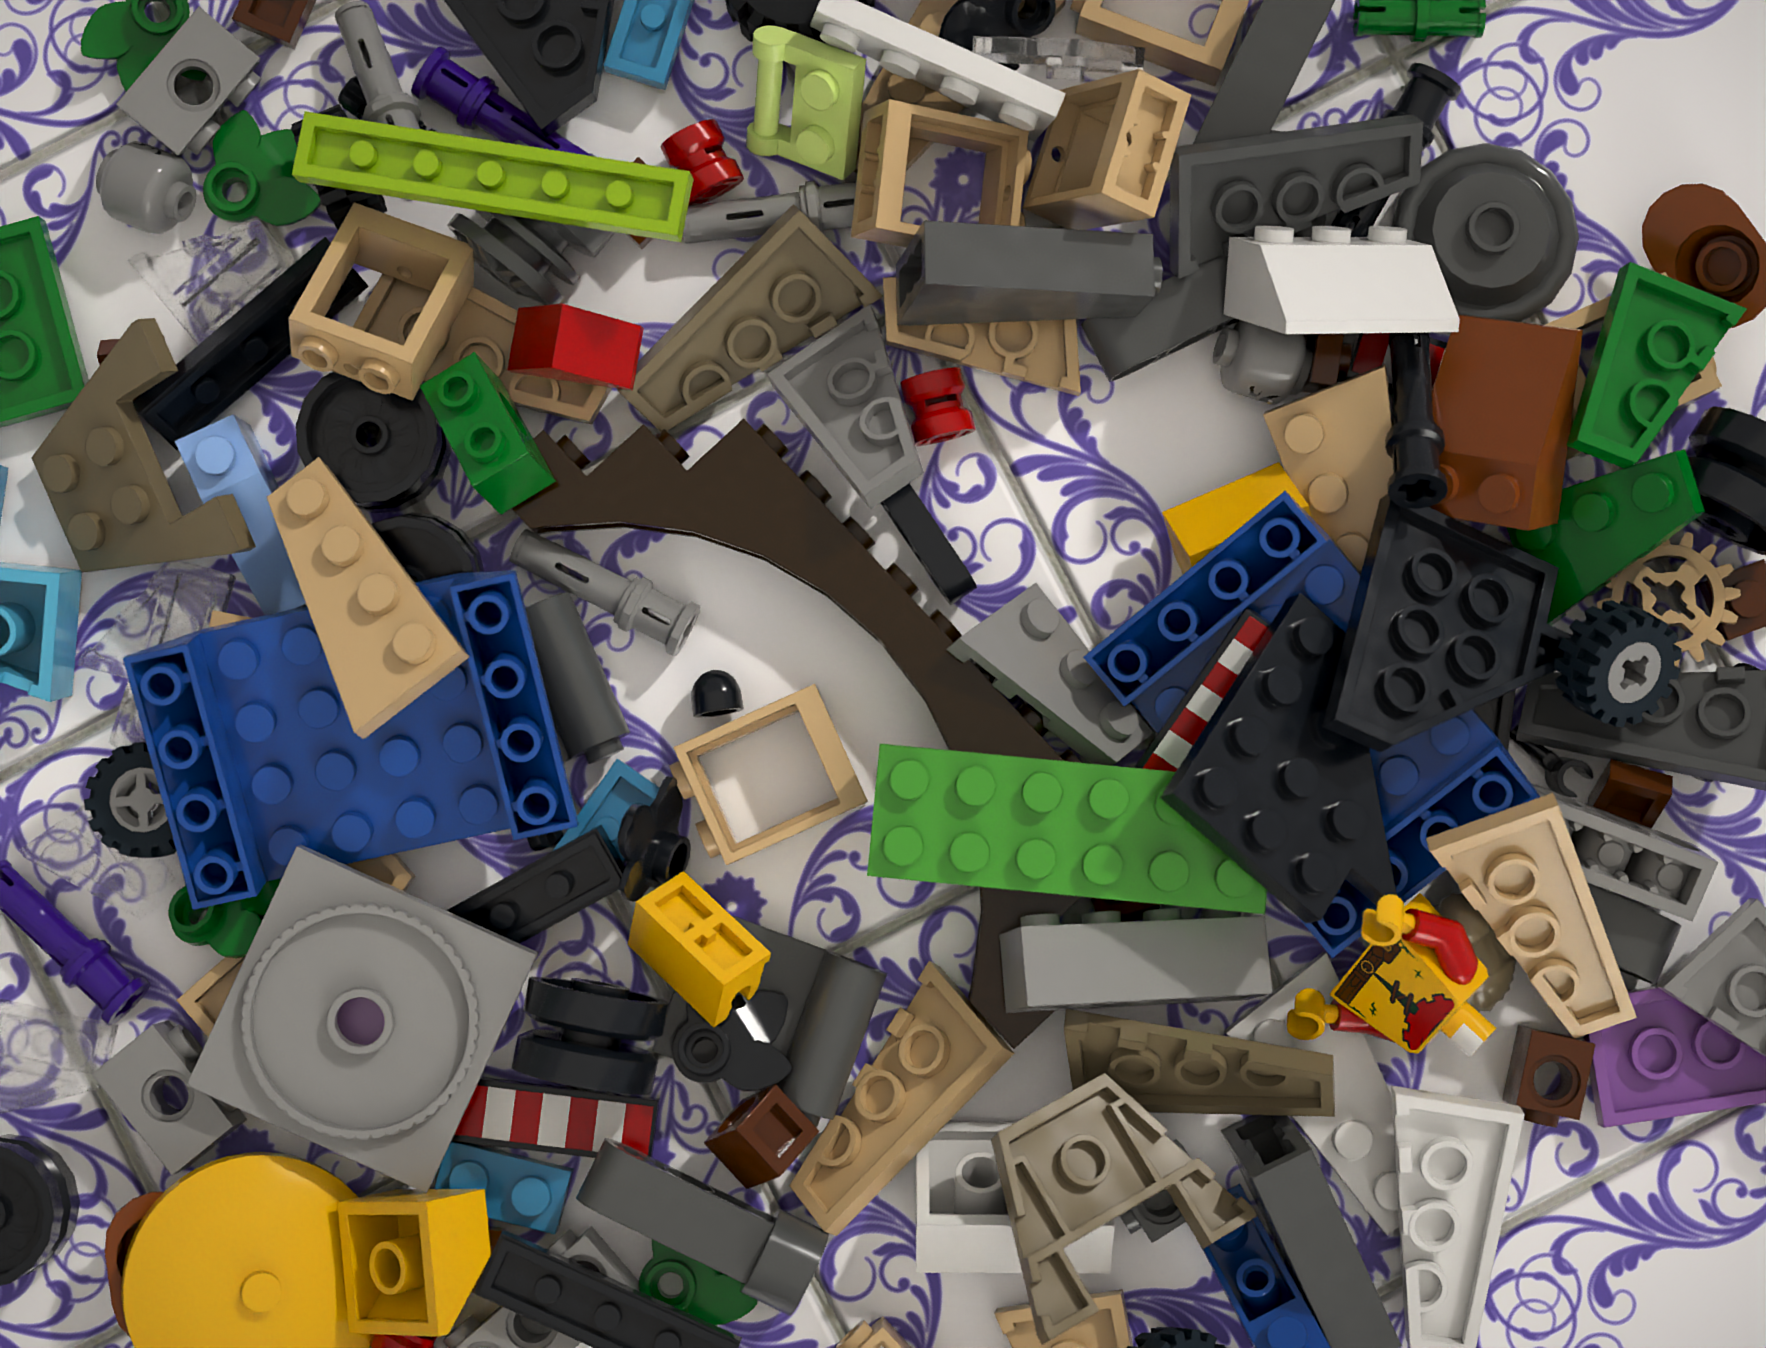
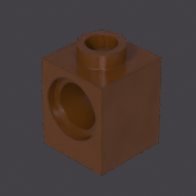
[1502,1025,1596,1127]
[704,1084,819,1189]

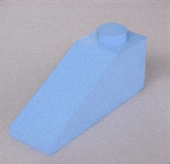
[175,414,306,615]

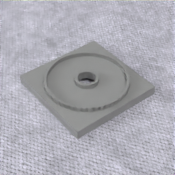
[187,845,539,1193]

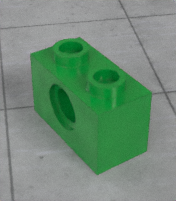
[420,352,556,515]

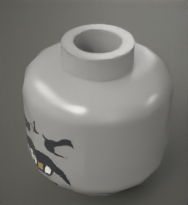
[96,141,197,234]
[1213,320,1313,405]

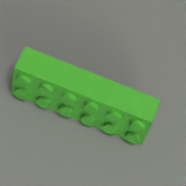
[867,744,1267,914]

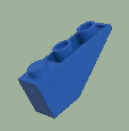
[1198,1183,1331,1348]

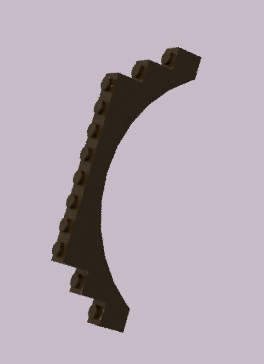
[512,419,1082,1049]

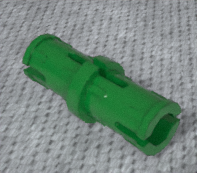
[1353,0,1486,42]

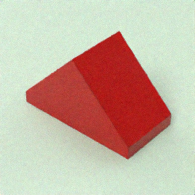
[507,304,644,391]

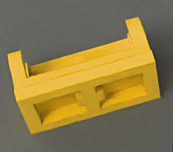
[627,871,771,1028]

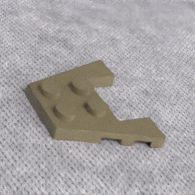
[31,318,256,573]
[991,1073,1258,1345]

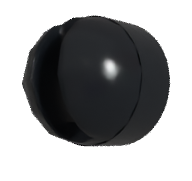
[691,670,744,718]

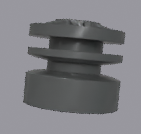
[447,140,615,305]

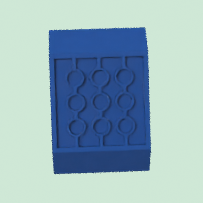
[1083,490,1540,958]
[122,570,579,910]

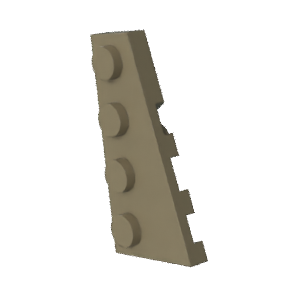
[616,204,884,432]
[1064,1008,1335,1117]

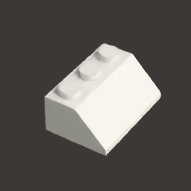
[1224,226,1460,334]
[916,1121,1115,1273]

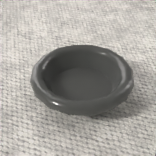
[1392,143,1579,322]

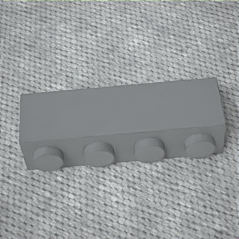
[999,908,1273,1013]

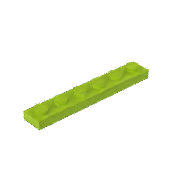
[292,111,693,243]

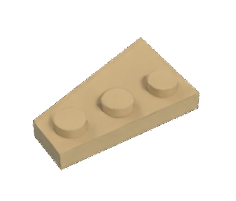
[883,277,1081,396]

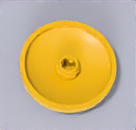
[121,1152,374,1348]

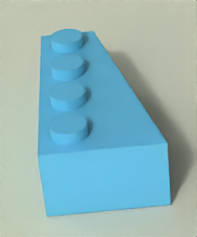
[0,562,82,702]

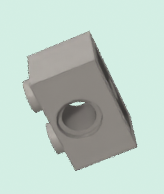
[116,6,262,157]
[92,1020,248,1176]

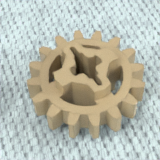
[1597,532,1741,667]

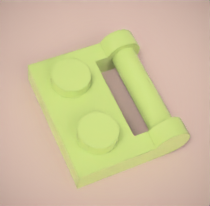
[746,25,866,180]

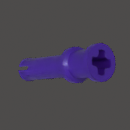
[411,47,597,157]
[0,860,150,1025]

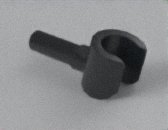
[1510,724,1594,798]

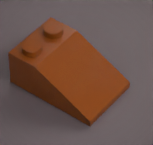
[1430,315,1583,531]

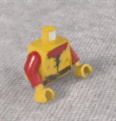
[1287,893,1497,1057]

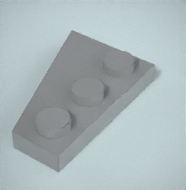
[767,304,924,510]
[946,583,1153,766]

